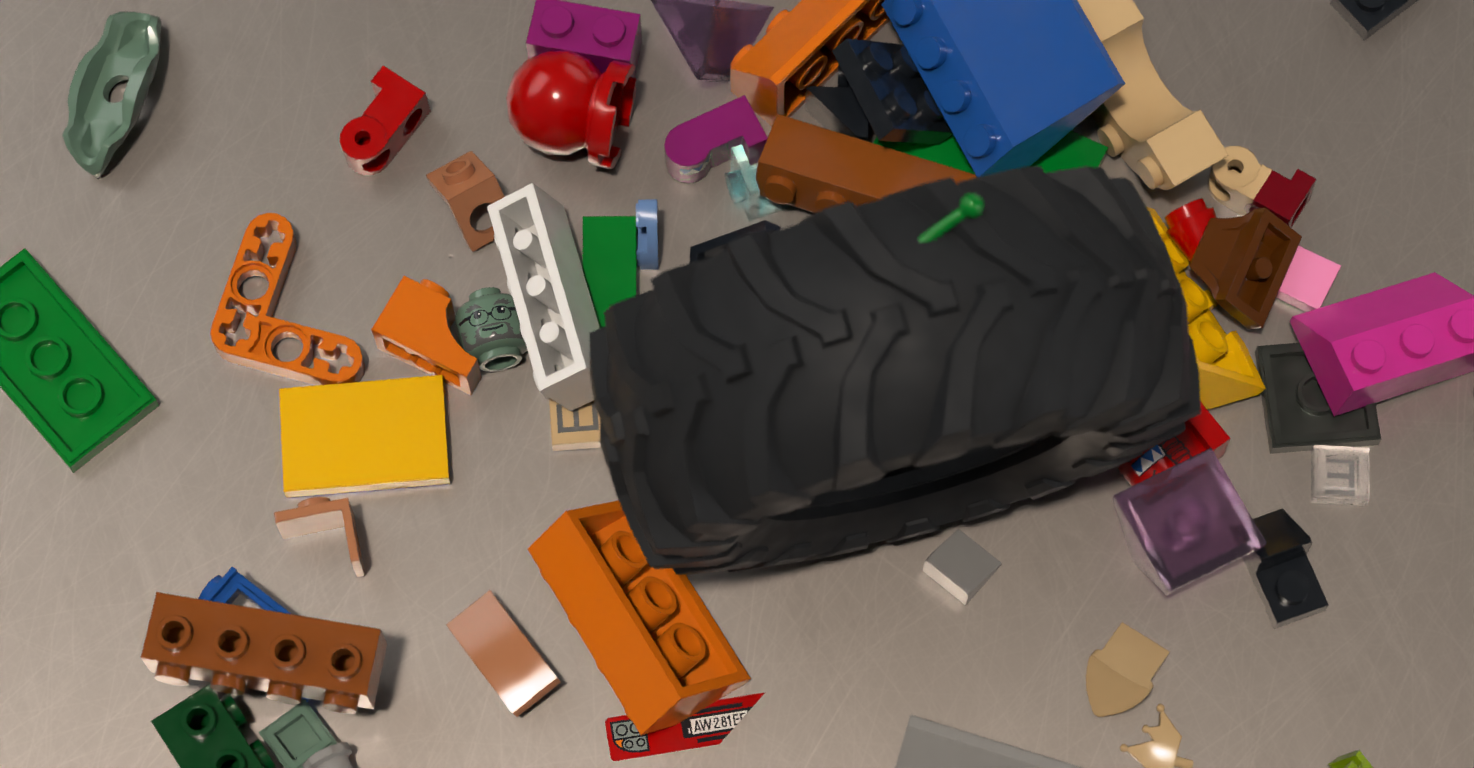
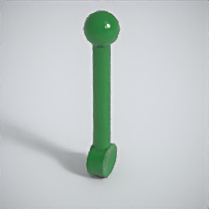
[918,193,984,242]

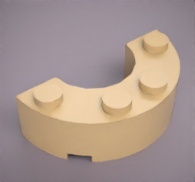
[1077,0,1229,190]

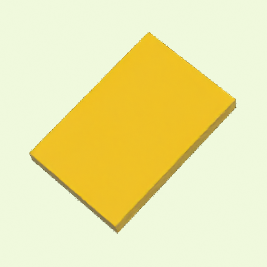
[279,375,450,498]

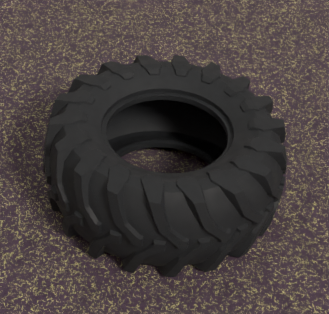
[590,166,1201,574]

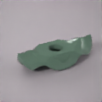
[63,12,162,179]

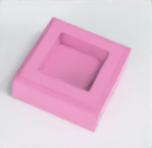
[1276,245,1341,312]

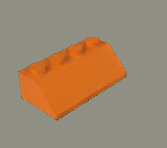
[730,0,890,127]
[528,500,751,735]

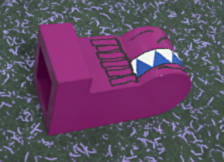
[664,95,768,184]

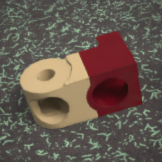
[1208,146,1316,228]

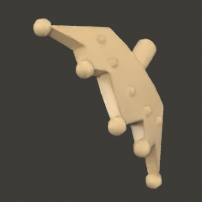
[1120,704,1193,768]

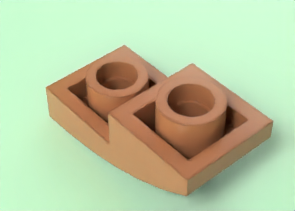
[446,590,561,717]

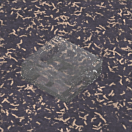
[1311,445,1370,506]

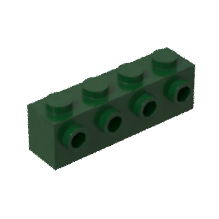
[151,684,277,768]

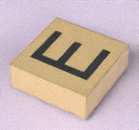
[549,398,601,451]

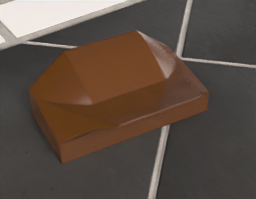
[1189,208,1302,330]

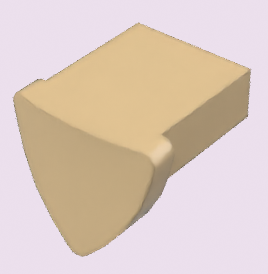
[1086,622,1170,717]

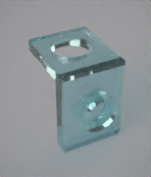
[725,145,794,222]

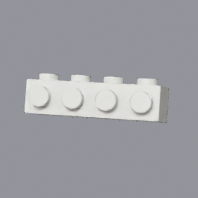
[487,183,600,411]

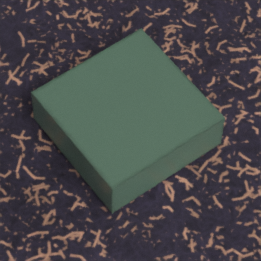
[259,699,337,768]

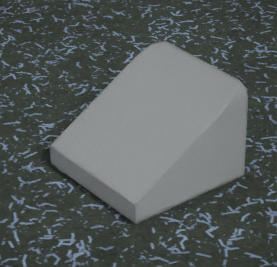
[923,529,1001,606]

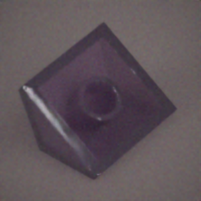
[1112,448,1267,595]

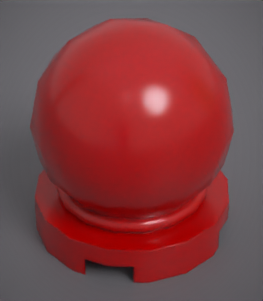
[506,50,637,169]

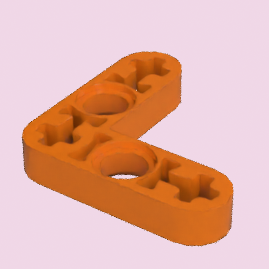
[210,213,365,385]

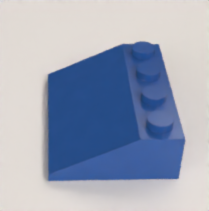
[881,0,1125,177]

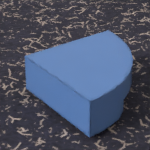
[636,199,659,270]

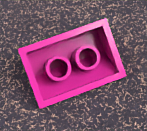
[1290,272,1474,416]

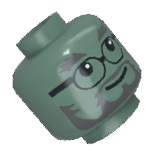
[455,287,527,372]

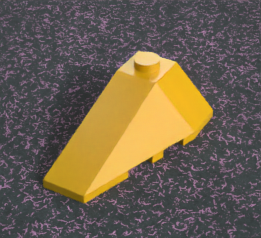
[1146,206,1266,410]

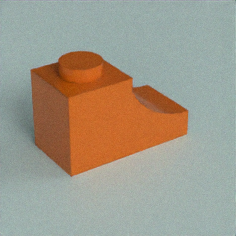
[371,276,482,395]

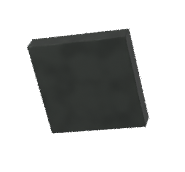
[1255,343,1381,454]

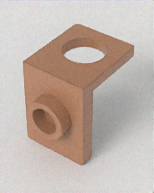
[426,151,504,251]
[274,497,365,577]

